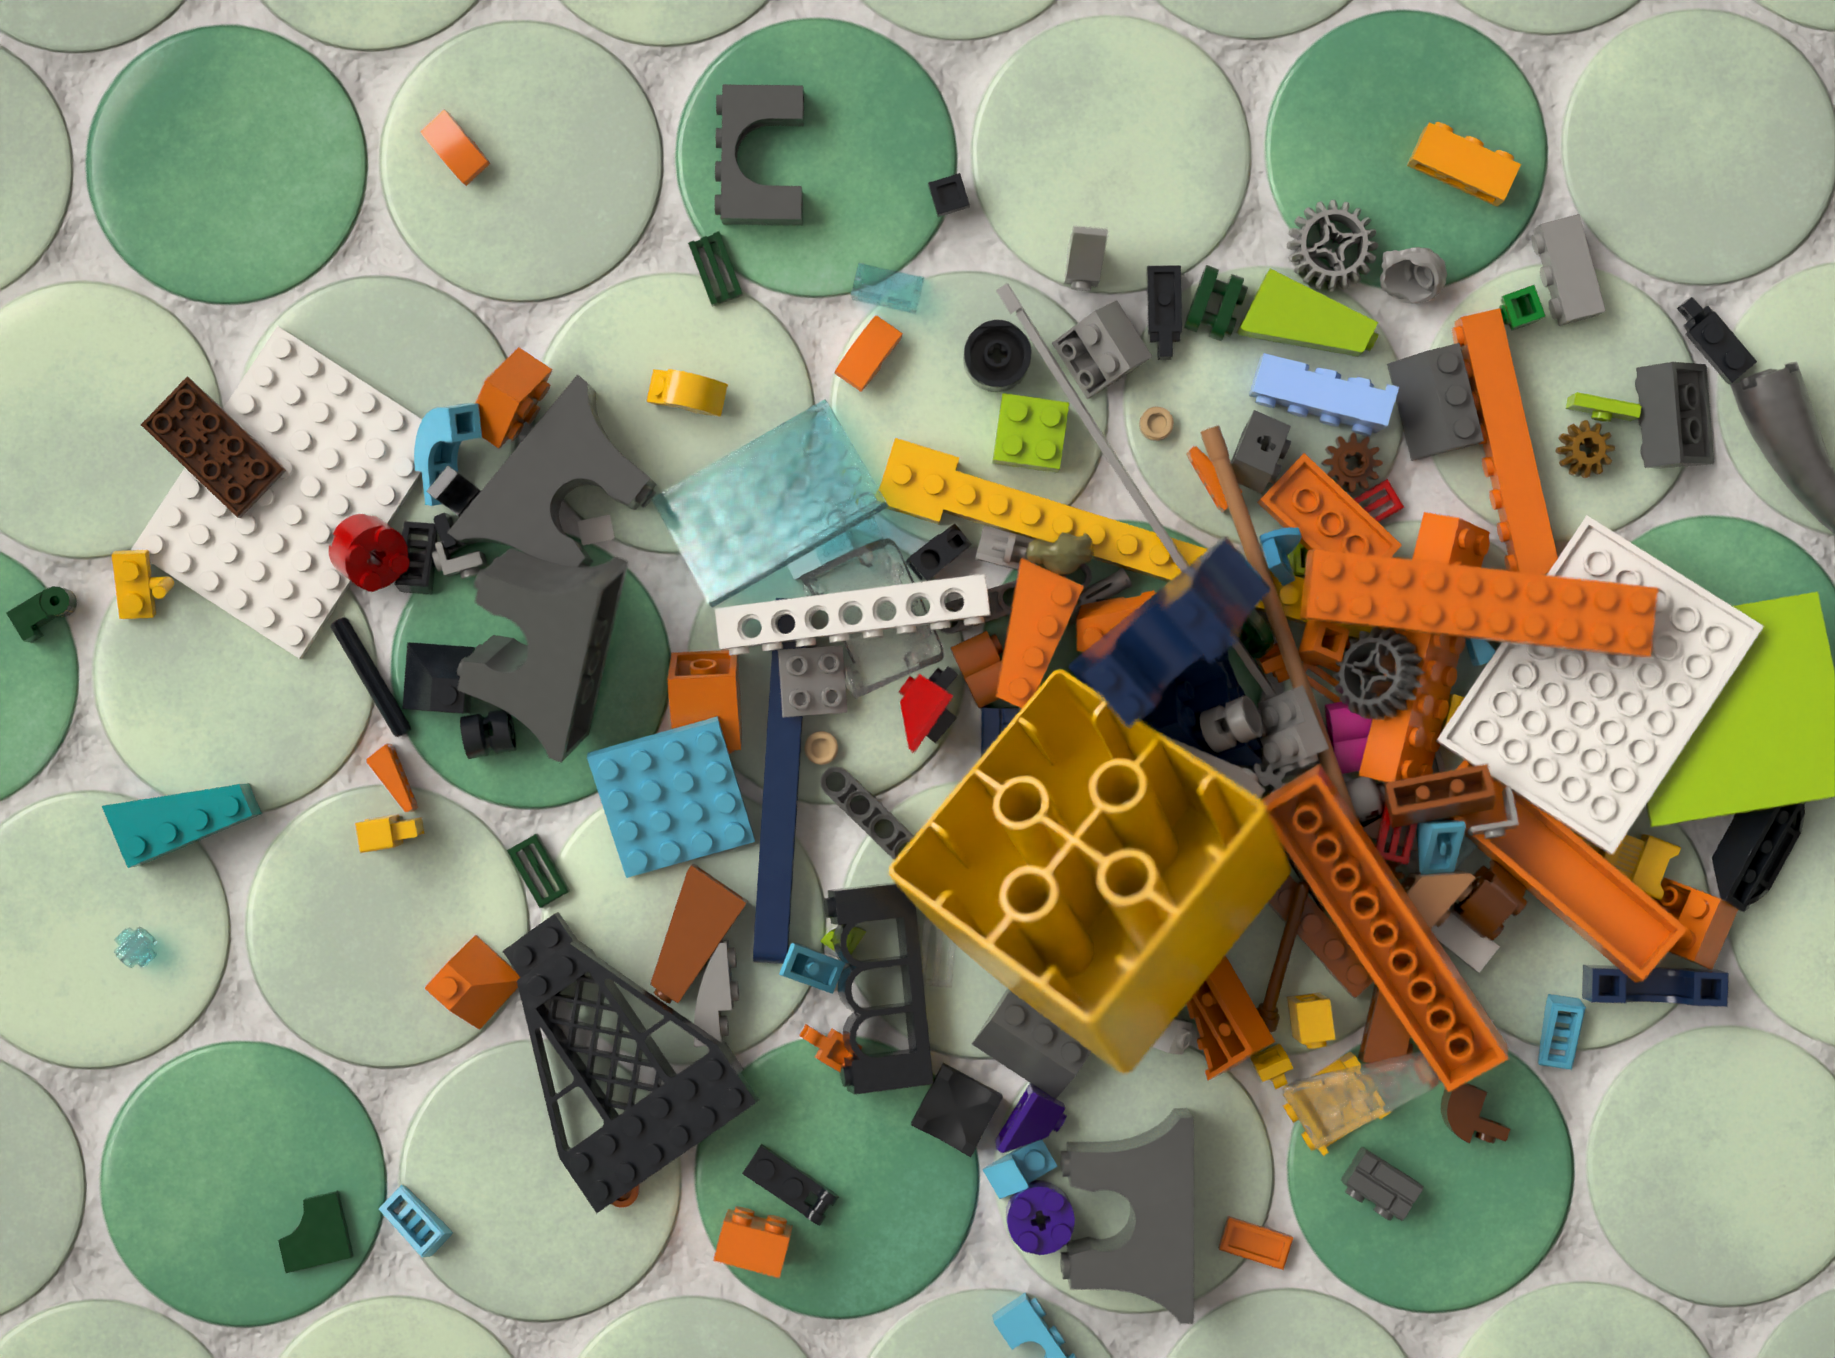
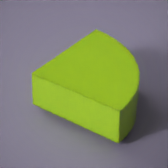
[820,926,866,954]

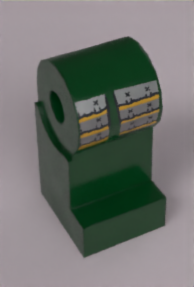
[6,586,77,643]

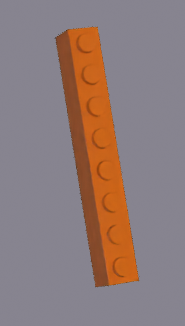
[1452,308,1558,575]

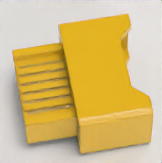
[355,814,425,853]
[1615,834,1681,900]

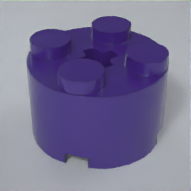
[1006,1180,1075,1255]

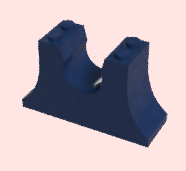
[1068,536,1271,728]

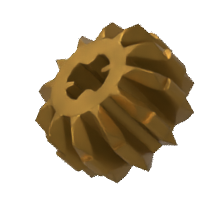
[1556,420,1615,478]

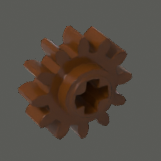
[1321,433,1383,493]

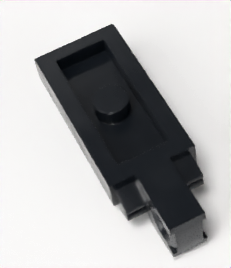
[1146,265,1182,360]
[1677,297,1757,385]

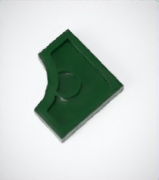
[278,1191,354,1273]

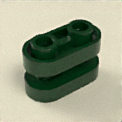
[1184,265,1248,341]

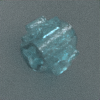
[114,926,157,968]

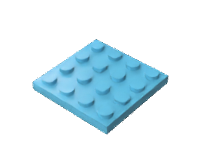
[587,716,755,878]

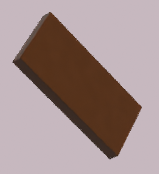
[141,376,286,518]

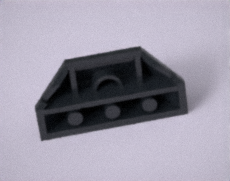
[1712,802,1807,912]

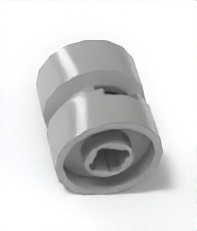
[1200,695,1263,753]

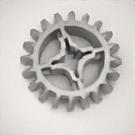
[1286,200,1378,291]

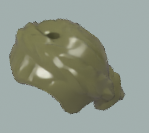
[1027,533,1094,575]

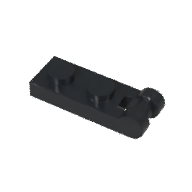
[742,1144,839,1226]

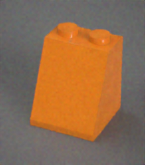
[667,650,742,753]

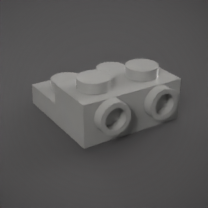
[1257,685,1329,774]

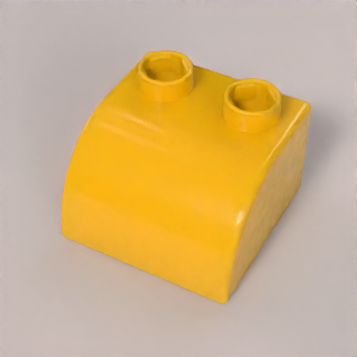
[889,670,1291,1074]

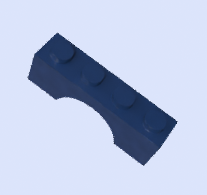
[1582,965,1729,1007]

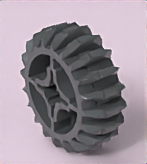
[1333,628,1424,720]

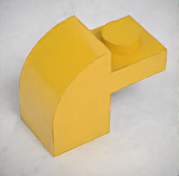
[646,369,728,417]

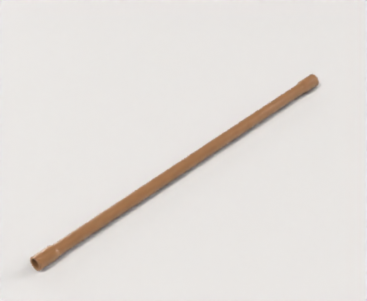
[1200,425,1359,821]

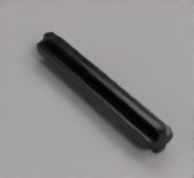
[331,617,411,737]

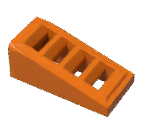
[1186,446,1242,513]
[366,744,418,813]

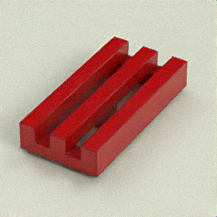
[1354,479,1404,523]
[1375,803,1418,865]

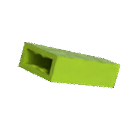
[1236,268,1379,357]

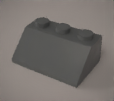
[1387,343,1484,461]
[1635,362,1714,468]
[971,988,1091,1099]

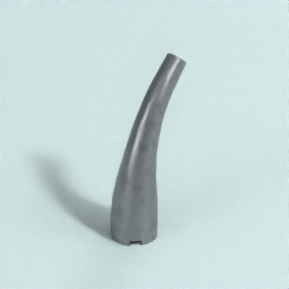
[1730,362,1835,534]

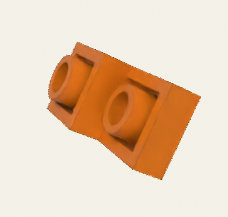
[420,109,491,186]
[834,315,903,392]

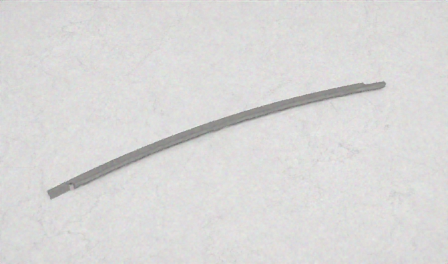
[996,283,1277,700]

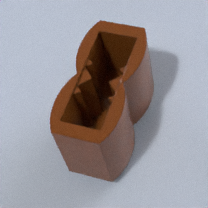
[950,631,1003,708]

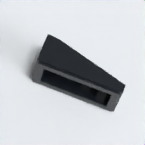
[395,521,438,595]

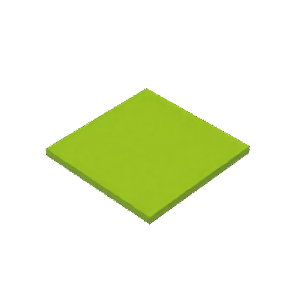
[1646,592,1835,828]

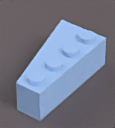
[1249,353,1399,436]

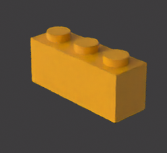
[1407,122,1521,207]

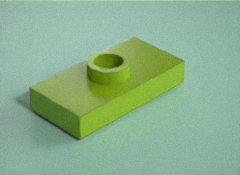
[1565,392,1642,422]

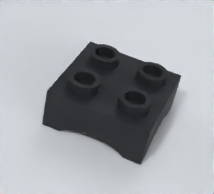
[911,1063,1003,1157]

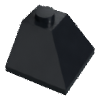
[402,642,475,714]

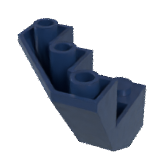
[1141,649,1263,765]

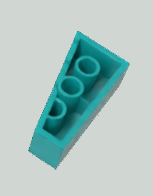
[102,783,262,868]

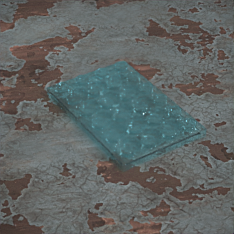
[651,399,889,608]

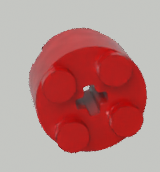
[328,514,410,592]

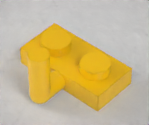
[111,550,174,619]

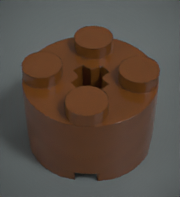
[1449,860,1527,941]

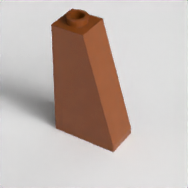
[650,864,749,1004]

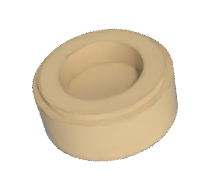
[1139,407,1174,441]
[804,731,838,765]

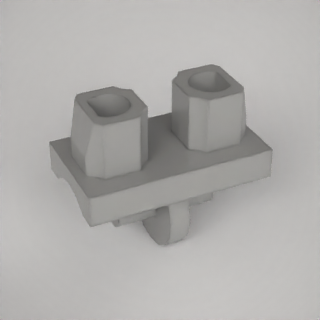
[975,526,1037,570]

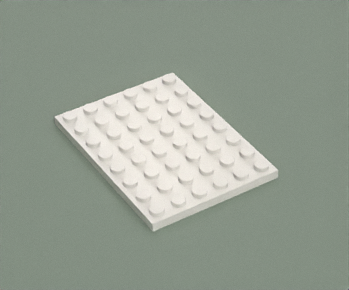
[131,326,422,659]
[1436,516,1764,855]

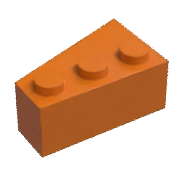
[1187,955,1276,1080]

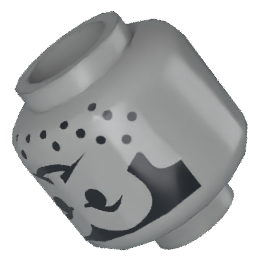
[1345,777,1386,823]

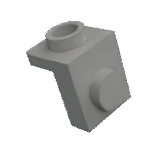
[432,541,488,579]

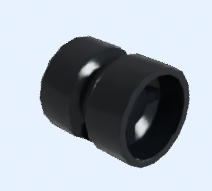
[460,709,517,759]

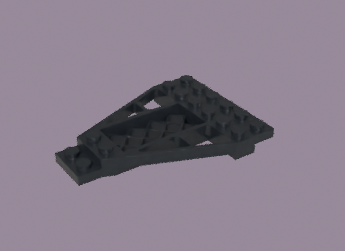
[503,912,760,1213]

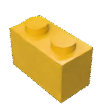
[1287,992,1335,1049]

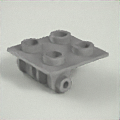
[778,646,847,717]

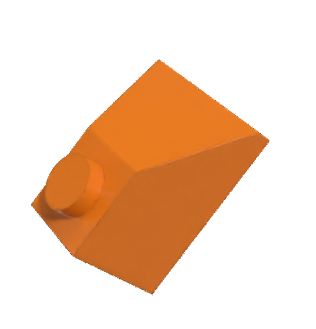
[425,935,520,1030]

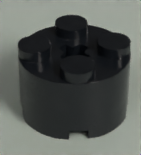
[963,320,1032,392]

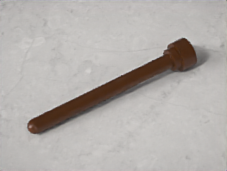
[1256,881,1310,1032]

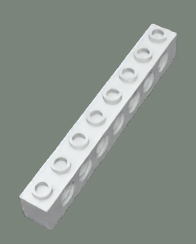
[715,574,991,656]

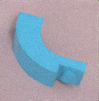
[414,403,482,506]

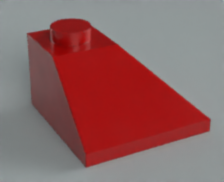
[899,674,953,753]

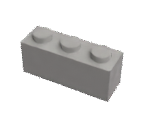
[1531,214,1605,326]

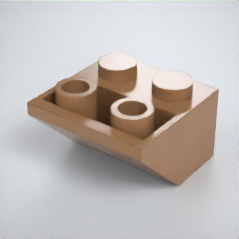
[1401,870,1476,929]

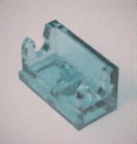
[851,263,925,314]
[809,509,884,567]

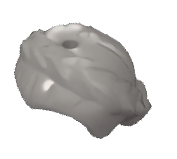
[1380,247,1447,304]

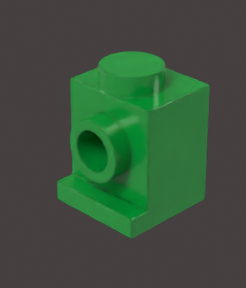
[1499,285,1545,331]

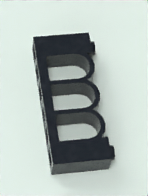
[824,882,933,1094]

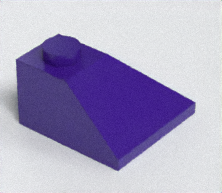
[995,1083,1067,1153]

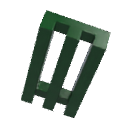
[688,231,743,307]
[507,833,570,908]

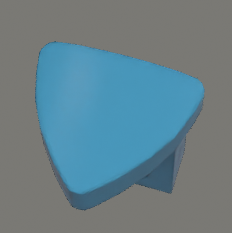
[1259,528,1302,586]

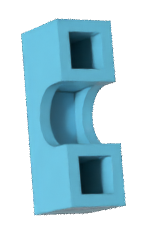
[992,1292,1077,1358]

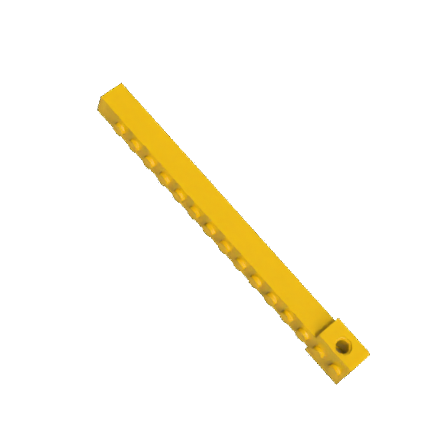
[875,438,1395,639]

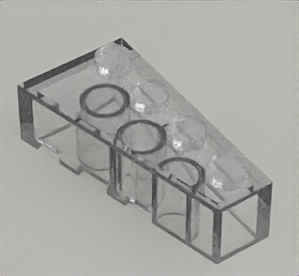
[1282,1051,1441,1149]

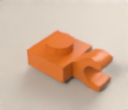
[799,1024,862,1072]

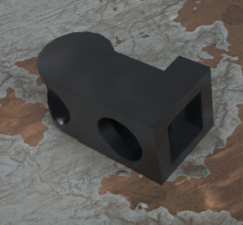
[905,523,972,582]

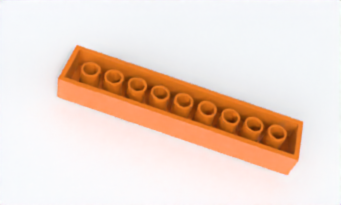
[1300,549,1658,658]
[1262,764,1508,1092]

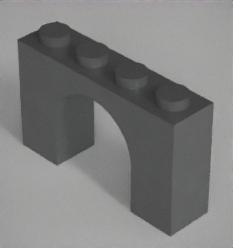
[715,84,804,226]

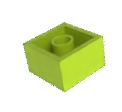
[992,393,1069,473]

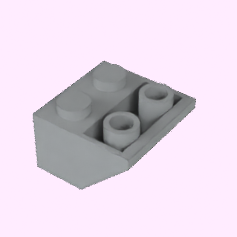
[1052,300,1152,399]

